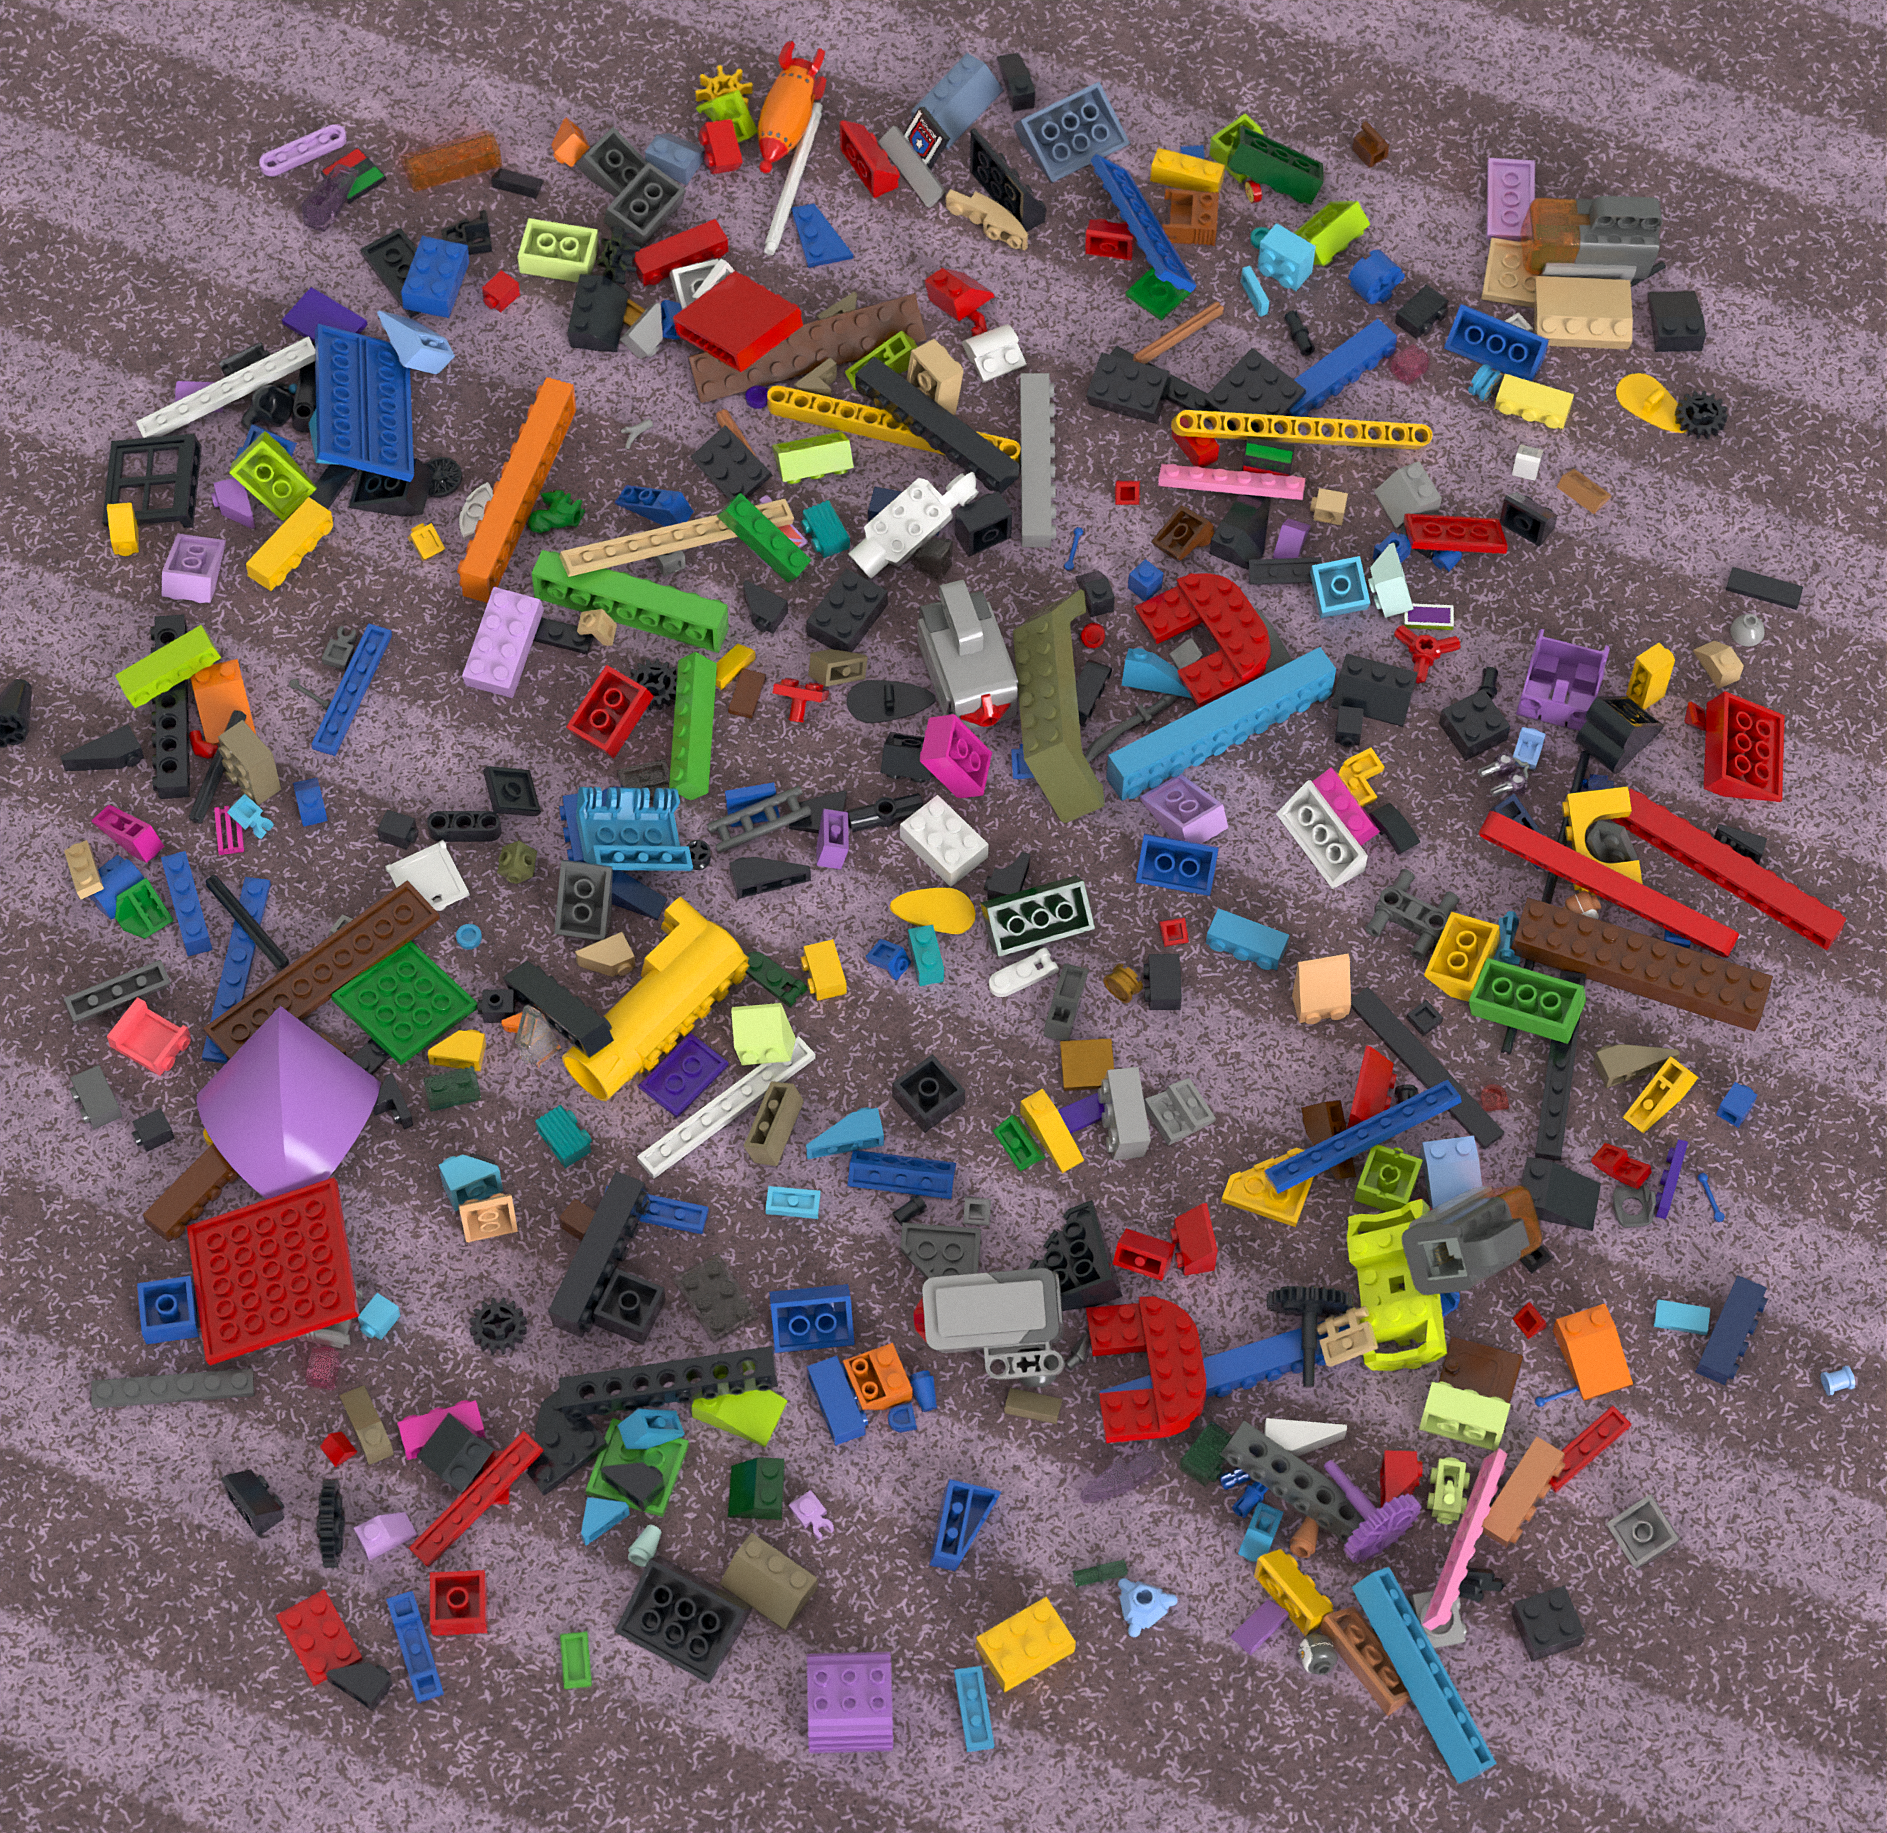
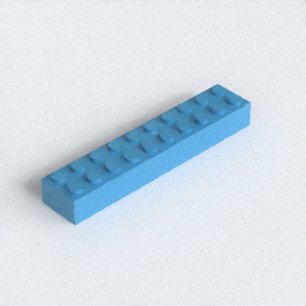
[1106,647,1336,801]

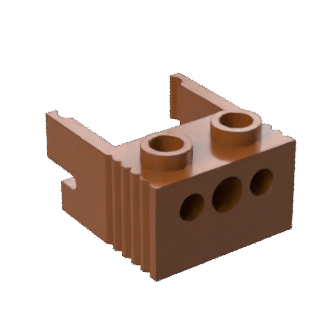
[1163,189,1219,246]

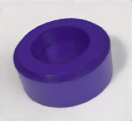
[746,385,768,409]

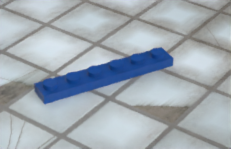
[311,623,392,756]

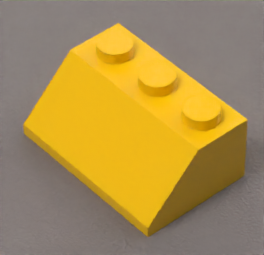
[1424,912,1501,1002]
[1254,1549,1334,1636]

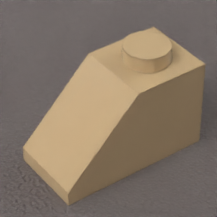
[1693,641,1744,689]
[575,932,636,977]

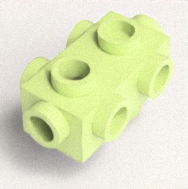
[1427,1457,1470,1524]

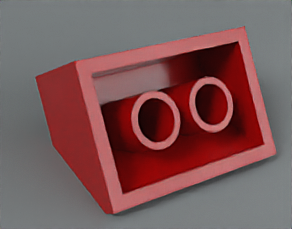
[840,120,900,198]
[1347,1045,1397,1129]

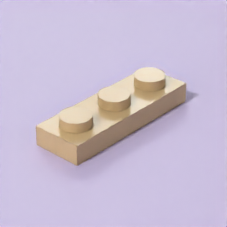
[64,840,104,899]

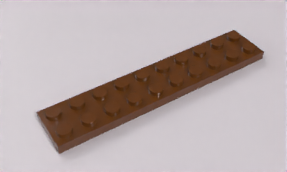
[687,293,927,403]
[203,880,440,1060]

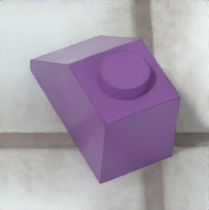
[211,478,255,529]
[816,809,849,869]

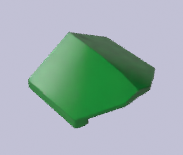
[115,878,174,939]

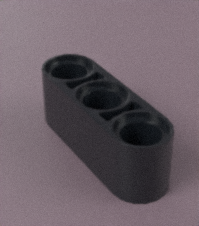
[1076,659,1112,727]
[427,811,502,842]

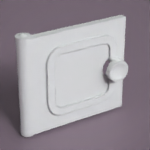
[385,840,470,911]

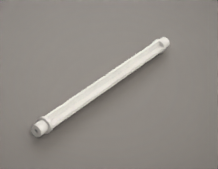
[764,103,822,256]

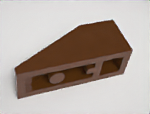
[1301,1100,1356,1180]

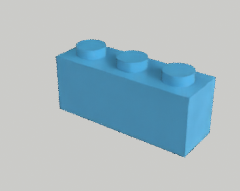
[1206,908,1289,970]

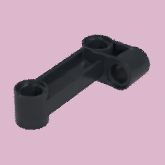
[292,342,316,433]

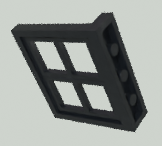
[102,434,202,528]

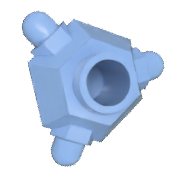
[1118,1578,1177,1637]

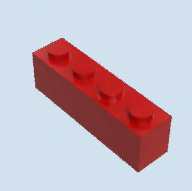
[632,219,729,287]

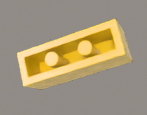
[1150,148,1225,193]
[1626,643,1675,710]

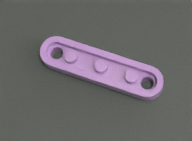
[259,125,347,176]

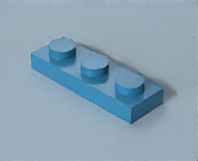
[954,1666,994,1752]

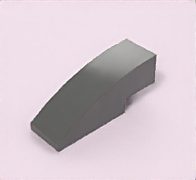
[1043,963,1089,1041]

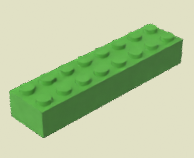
[532,550,729,653]

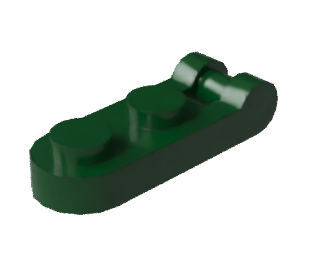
[745,951,808,1008]

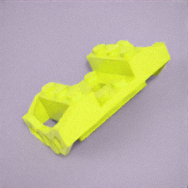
[1347,1199,1447,1371]

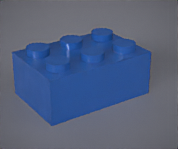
[401,236,469,318]

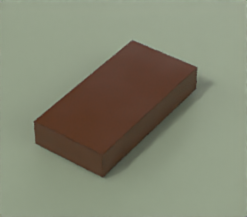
[728,668,766,719]

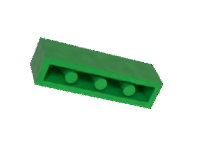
[717,493,811,583]

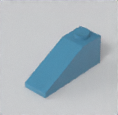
[1122,648,1192,698]
[806,1107,884,1159]

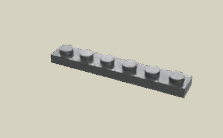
[92,1368,254,1409]

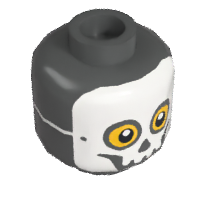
[1298,1633,1338,1675]

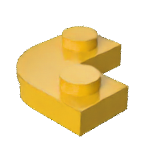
[1338,748,1384,807]

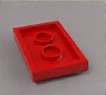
[275,1589,363,1686]

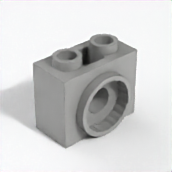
[1406,1591,1466,1649]

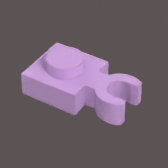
[789,1490,834,1540]

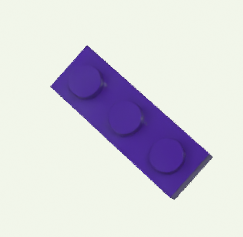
[1655,1139,1688,1219]

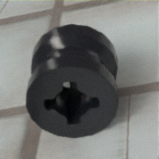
[687,840,711,870]

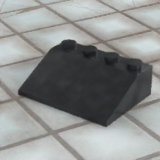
[969,128,1047,232]
[615,1556,753,1684]

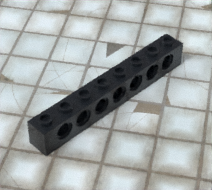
[150,614,190,799]
[559,1346,779,1419]

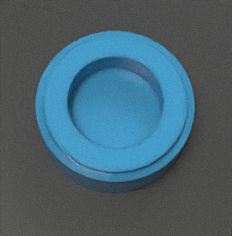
[456,924,482,949]

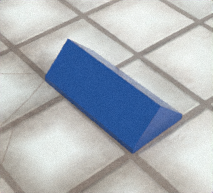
[1444,304,1549,382]

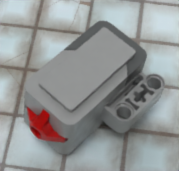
[918,580,1018,729]
[913,1268,1065,1380]

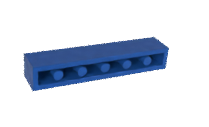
[1285,319,1397,417]

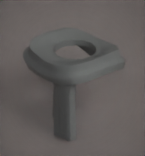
[1613,1185,1656,1228]

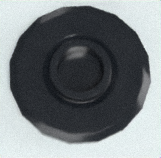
[425,457,463,498]

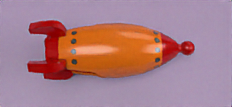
[757,41,826,174]

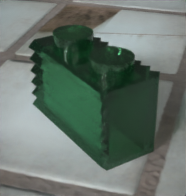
[423,1066,481,1112]
[1179,1421,1233,1487]

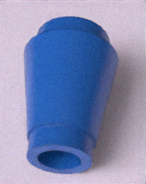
[909,1370,937,1412]

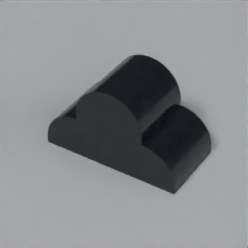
[1575,696,1665,774]

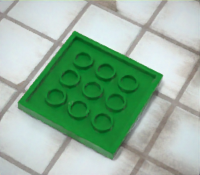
[331,940,477,1065]

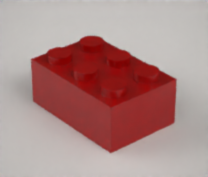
[566,665,654,759]

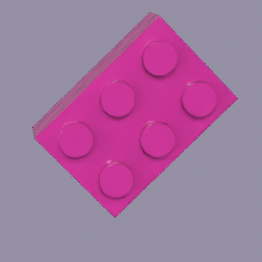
[920,714,992,798]

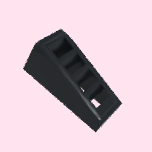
[1714,824,1767,865]

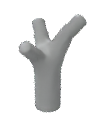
[621,418,653,449]

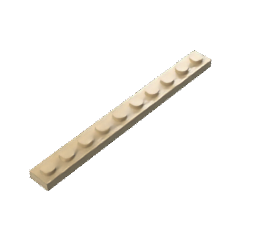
[559,499,794,577]

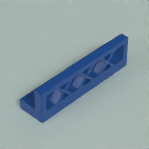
[848,1150,956,1199]

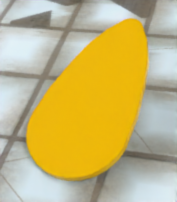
[1616,373,1687,433]
[889,888,976,934]

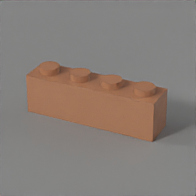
[1481,1436,1565,1548]

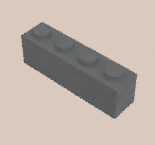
[63,960,171,1026]

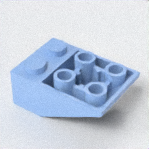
[377,310,455,374]

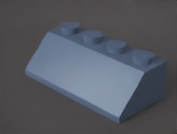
[911,53,1003,150]

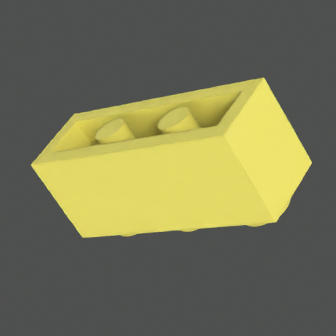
[1495,374,1574,429]

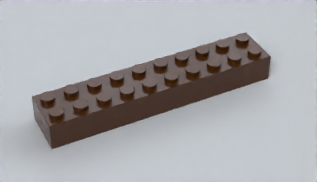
[1511,897,1773,1032]

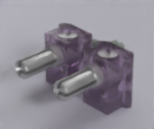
[1478,749,1530,797]

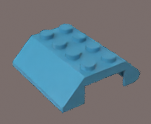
[576,787,693,871]

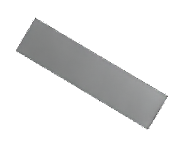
[878,125,946,207]

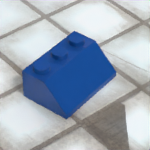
[769,1284,854,1353]

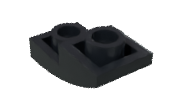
[1369,802,1421,855]

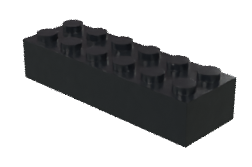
[548,1171,651,1338]

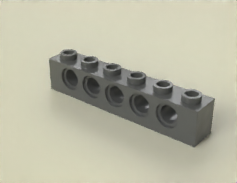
[1220,1421,1365,1544]

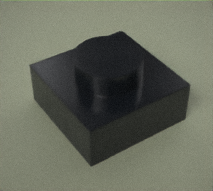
[1406,1000,1443,1036]

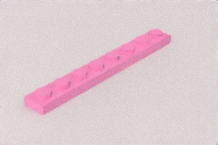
[1422,1448,1508,1631]

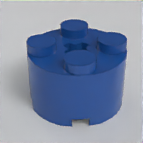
[1348,249,1405,304]

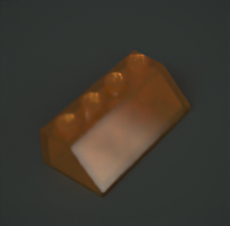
[399,130,502,193]

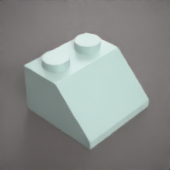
[1368,543,1413,618]

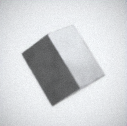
[1606,1494,1681,1569]

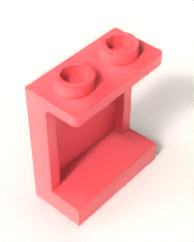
[107,997,191,1076]

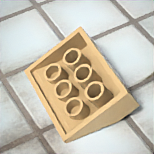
[1534,276,1633,349]

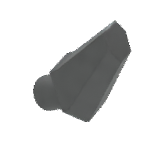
[1065,1332,1090,1371]

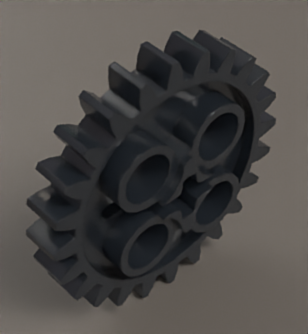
[317,1479,345,1568]

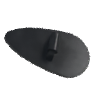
[847,680,936,723]

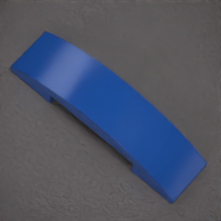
[386,1590,444,1703]

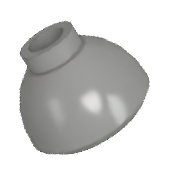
[1730,614,1765,646]

